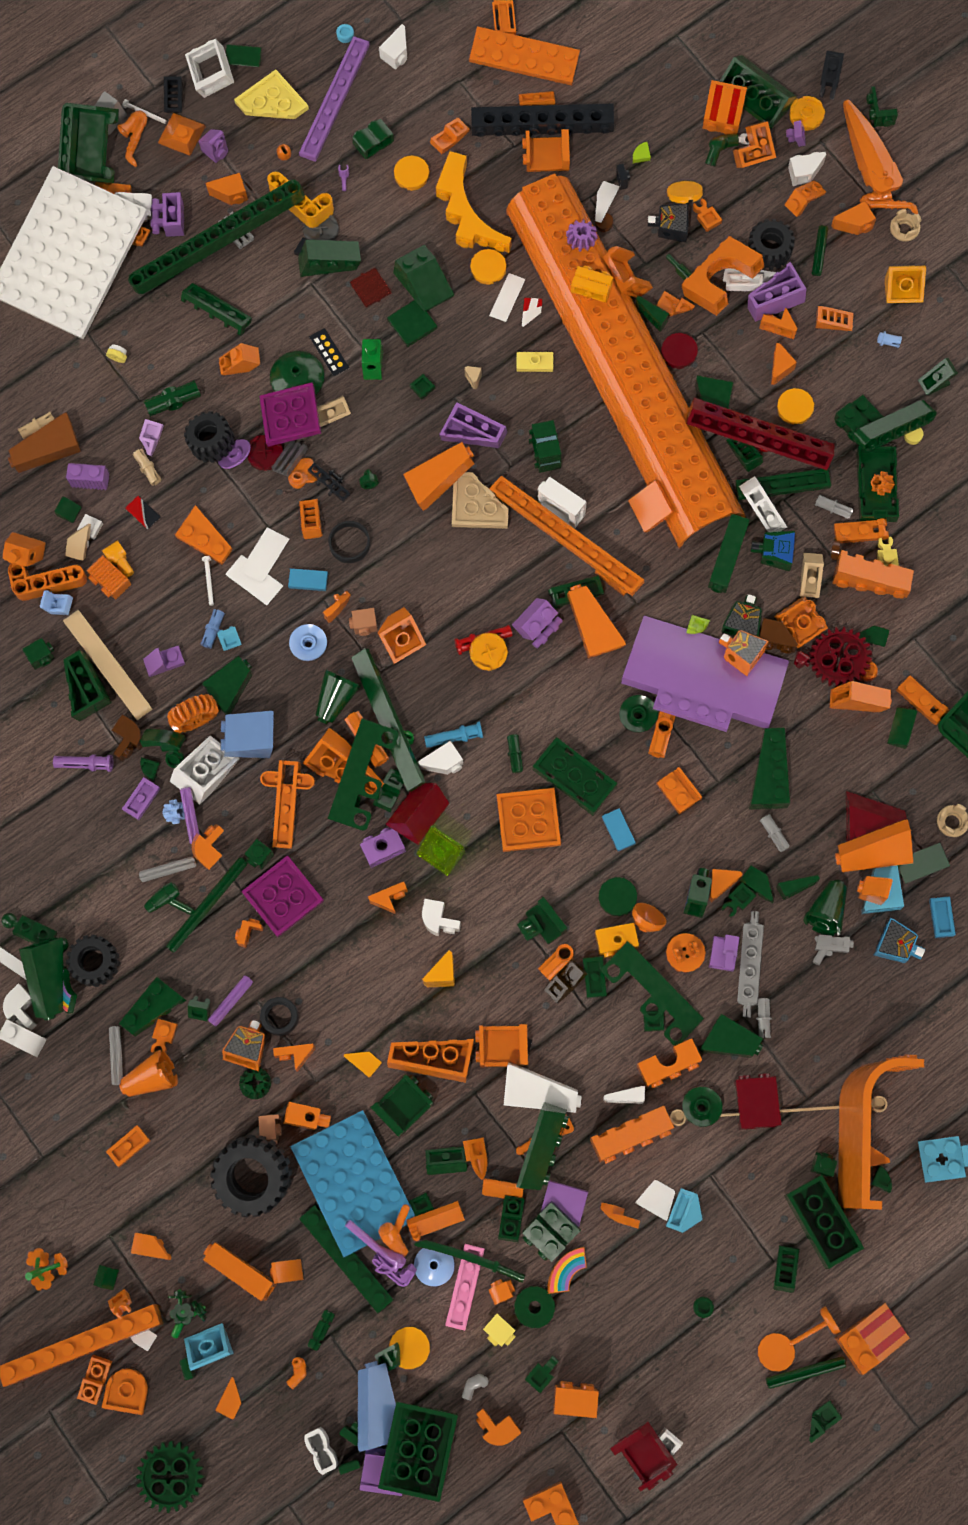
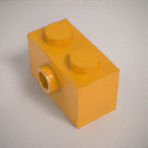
[595,923,639,958]

